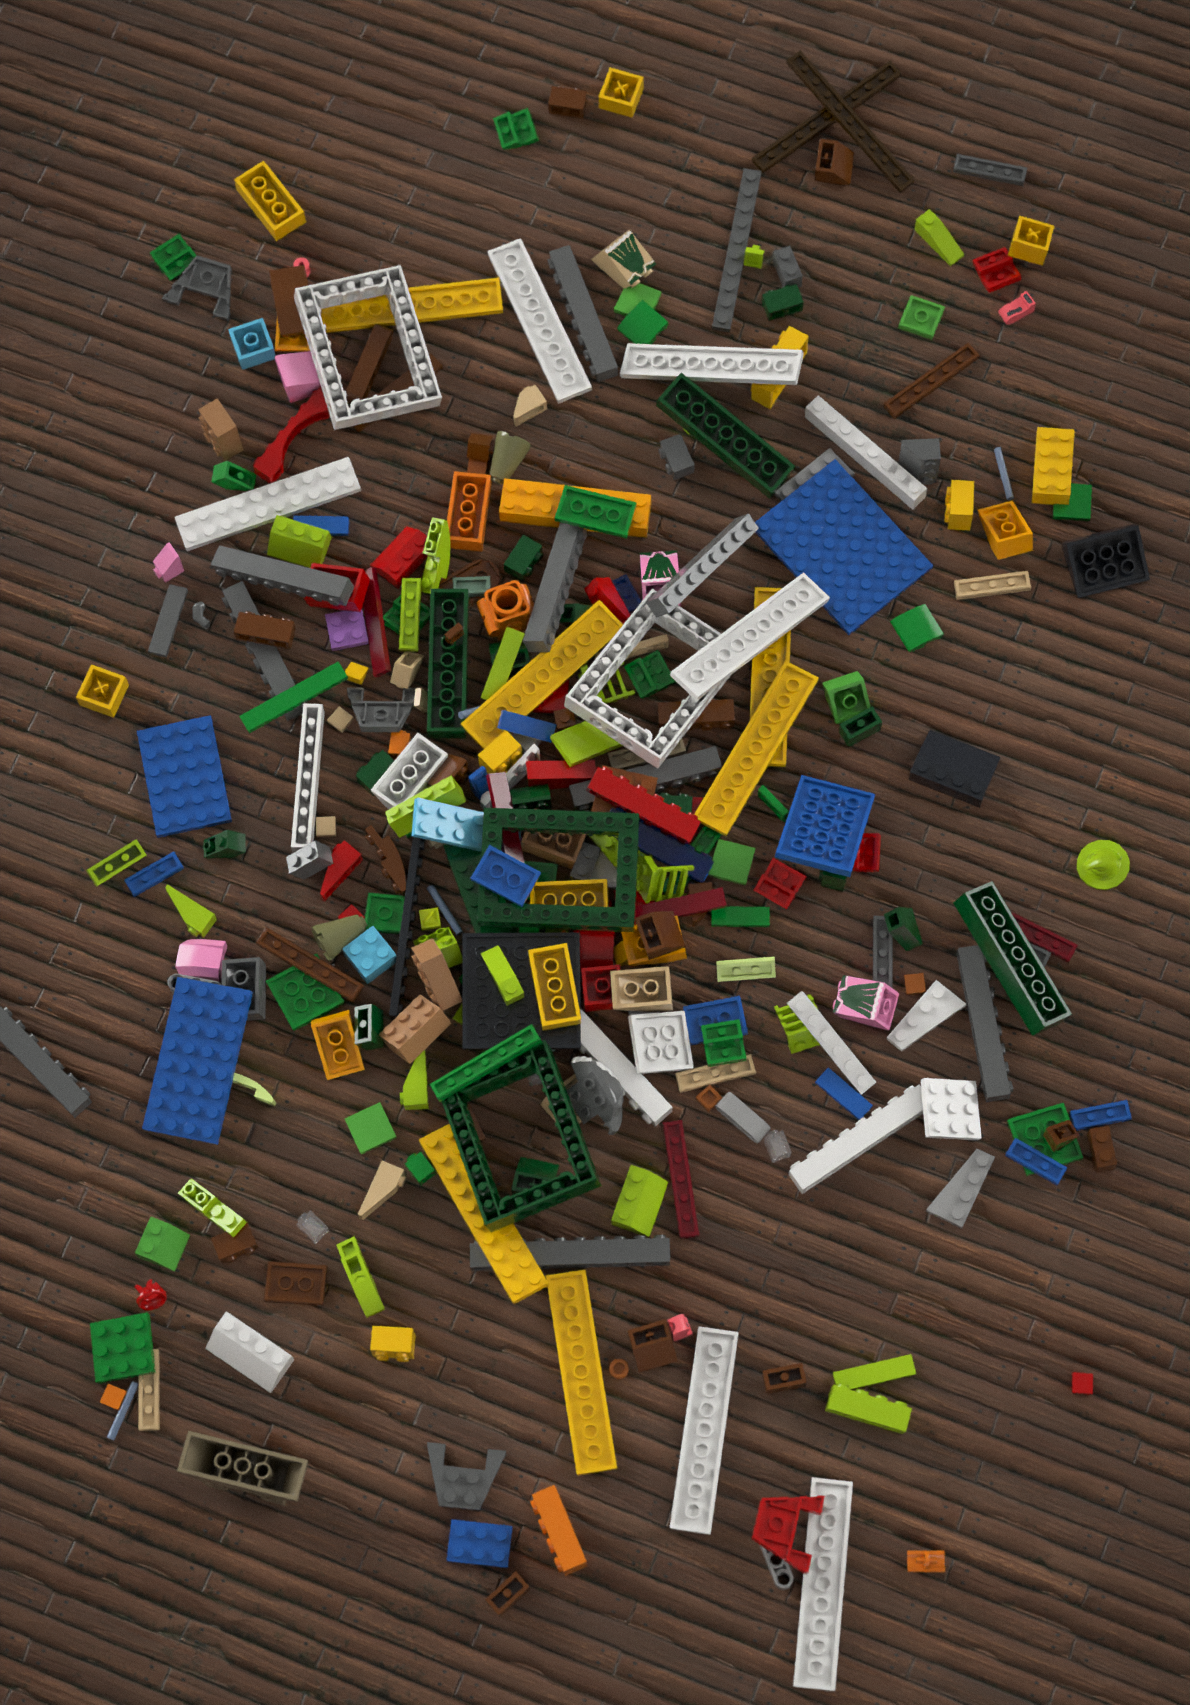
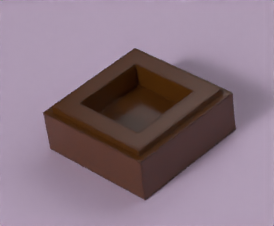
[445,622,464,645]

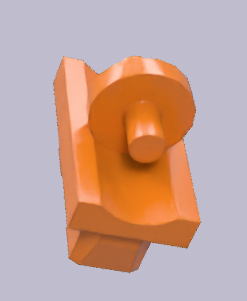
[907,1551,945,1572]

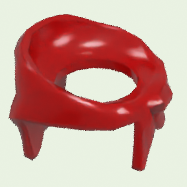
[135,1279,167,1311]

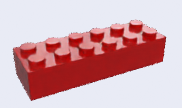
[586,766,701,845]

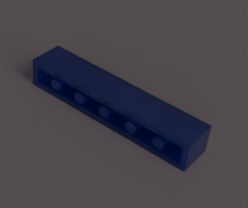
[610,807,714,883]

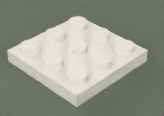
[628,1011,694,1074]
[921,1078,981,1140]

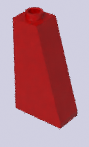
[526,760,599,790]

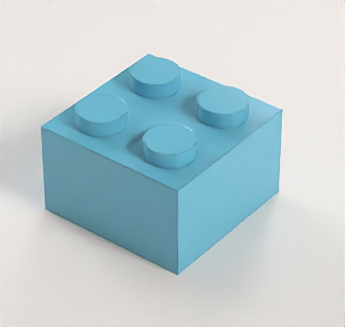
[228,318,276,370]
[342,926,397,984]

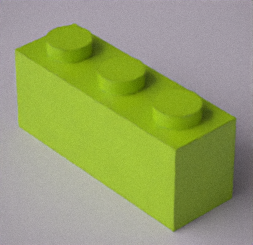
[86,839,146,886]

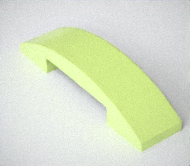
[232,1073,276,1106]

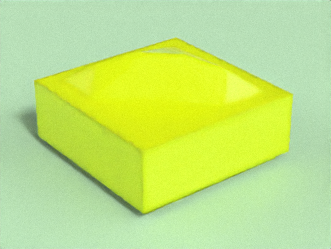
[419,907,441,930]

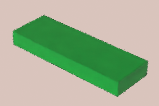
[711,906,770,927]

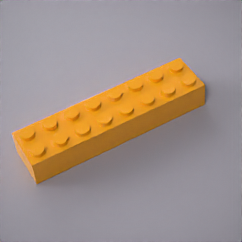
[499,478,651,538]

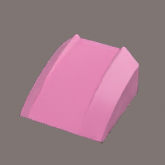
[175,939,227,982]

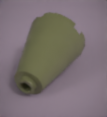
[490,431,531,485]
[311,915,367,961]

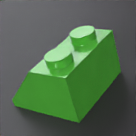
[822,671,870,724]
[135,1217,190,1272]

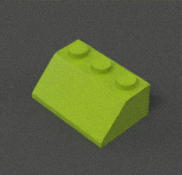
[267,515,332,568]
[611,1165,669,1238]

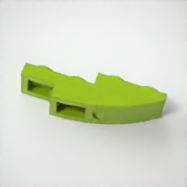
[421,517,450,594]
[178,1179,247,1237]
[336,1237,385,1318]

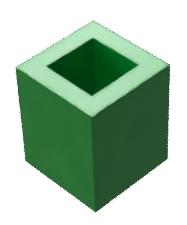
[405,1152,436,1186]

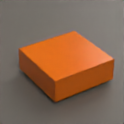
[100,1384,127,1411]

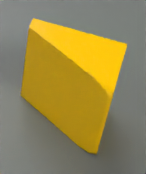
[345,662,369,685]
[613,941,628,967]

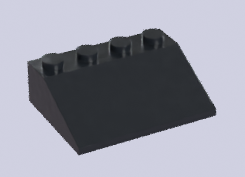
[1061,524,1150,598]
[909,730,1001,808]

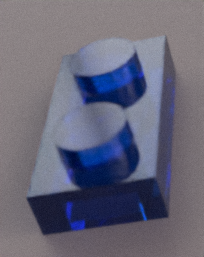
[612,574,641,614]

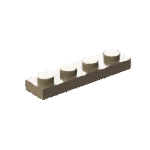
[608,739,686,770]

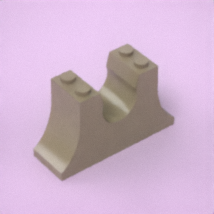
[177,1431,309,1506]

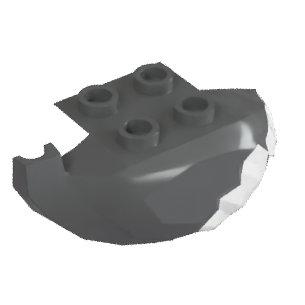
[567,1056,624,1135]

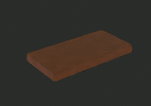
[269,265,308,338]

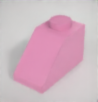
[153,542,184,583]

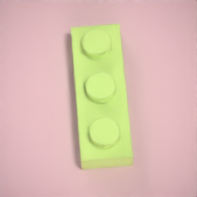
[716,957,776,982]

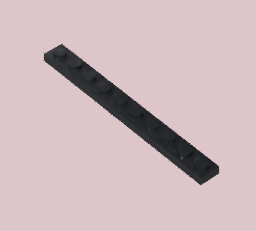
[389,837,425,1021]

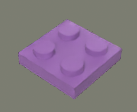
[325,609,369,651]

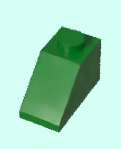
[211,461,256,491]

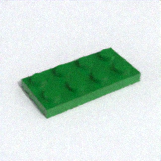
[555,485,637,539]

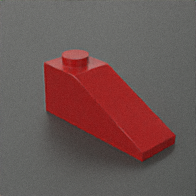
[584,577,631,624]
[320,840,363,902]

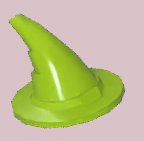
[1077,840,1130,890]

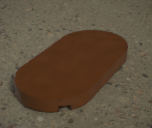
[438,559,500,606]

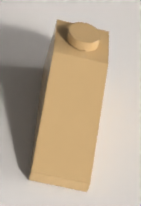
[358,1161,406,1220]

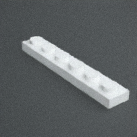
[787,991,876,1095]

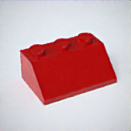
[370,526,428,589]

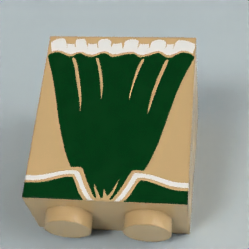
[592,229,656,289]

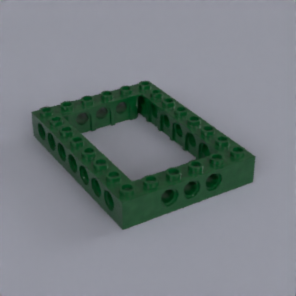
[477,808,640,932]
[442,1040,602,1232]

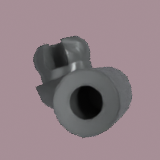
[192,602,211,629]

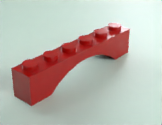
[253,386,330,484]

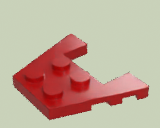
[752,1495,825,1575]

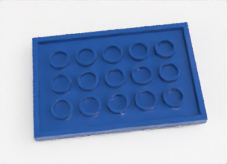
[137,715,232,838]
[775,775,875,877]

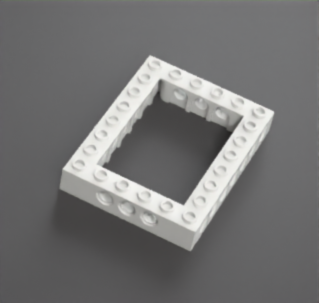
[294,265,442,430]
[564,589,731,769]

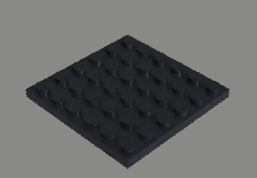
[463,932,581,1050]

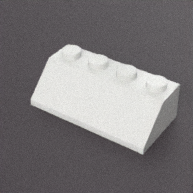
[371,733,448,809]
[206,1312,294,1393]

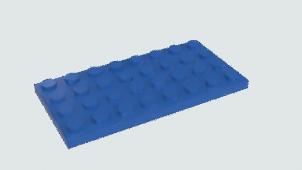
[142,977,253,1145]

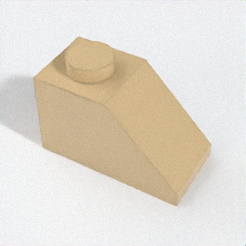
[513,385,547,427]
[390,651,424,689]

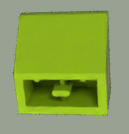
[413,927,463,968]

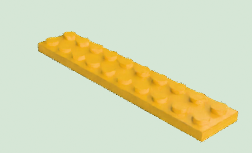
[321,278,503,333]
[750,587,791,767]
[461,600,623,749]
[694,661,819,837]
[419,1124,549,1305]
[546,1269,617,1476]

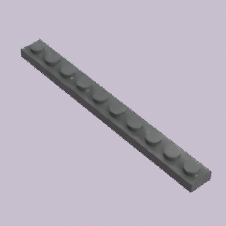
[712,168,762,332]

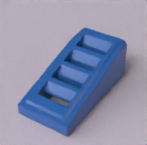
[468,766,489,800]

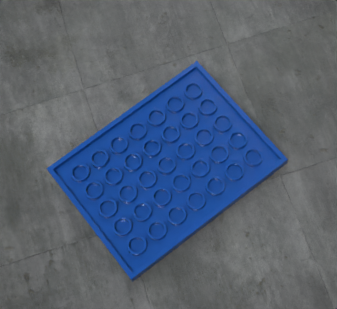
[755,459,933,636]

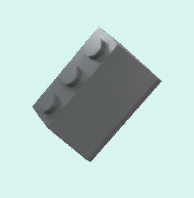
[898,438,941,485]
[222,957,266,1021]

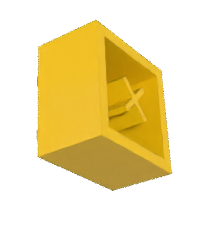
[599,68,644,118]
[1008,216,1054,266]
[944,480,974,531]
[76,664,129,718]
[478,730,523,774]
[370,1326,416,1362]

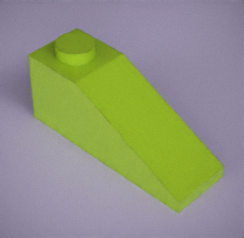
[915,209,964,266]
[165,884,217,938]
[481,945,524,1006]
[400,1050,429,1110]

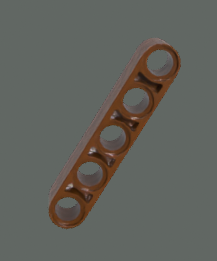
[346,324,394,403]

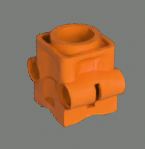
[476,580,534,641]

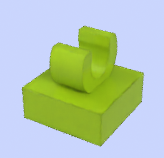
[744,245,764,269]

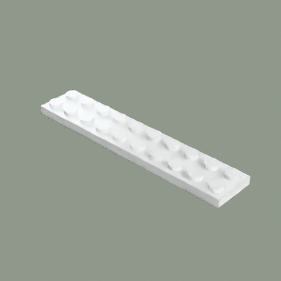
[488,238,592,404]
[620,344,804,385]
[174,457,361,551]
[670,573,830,701]
[670,1326,739,1535]
[793,1478,853,1691]

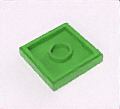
[614,283,662,316]
[898,295,945,340]
[709,839,755,885]
[345,1102,397,1155]

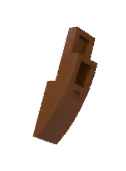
[365,825,407,896]

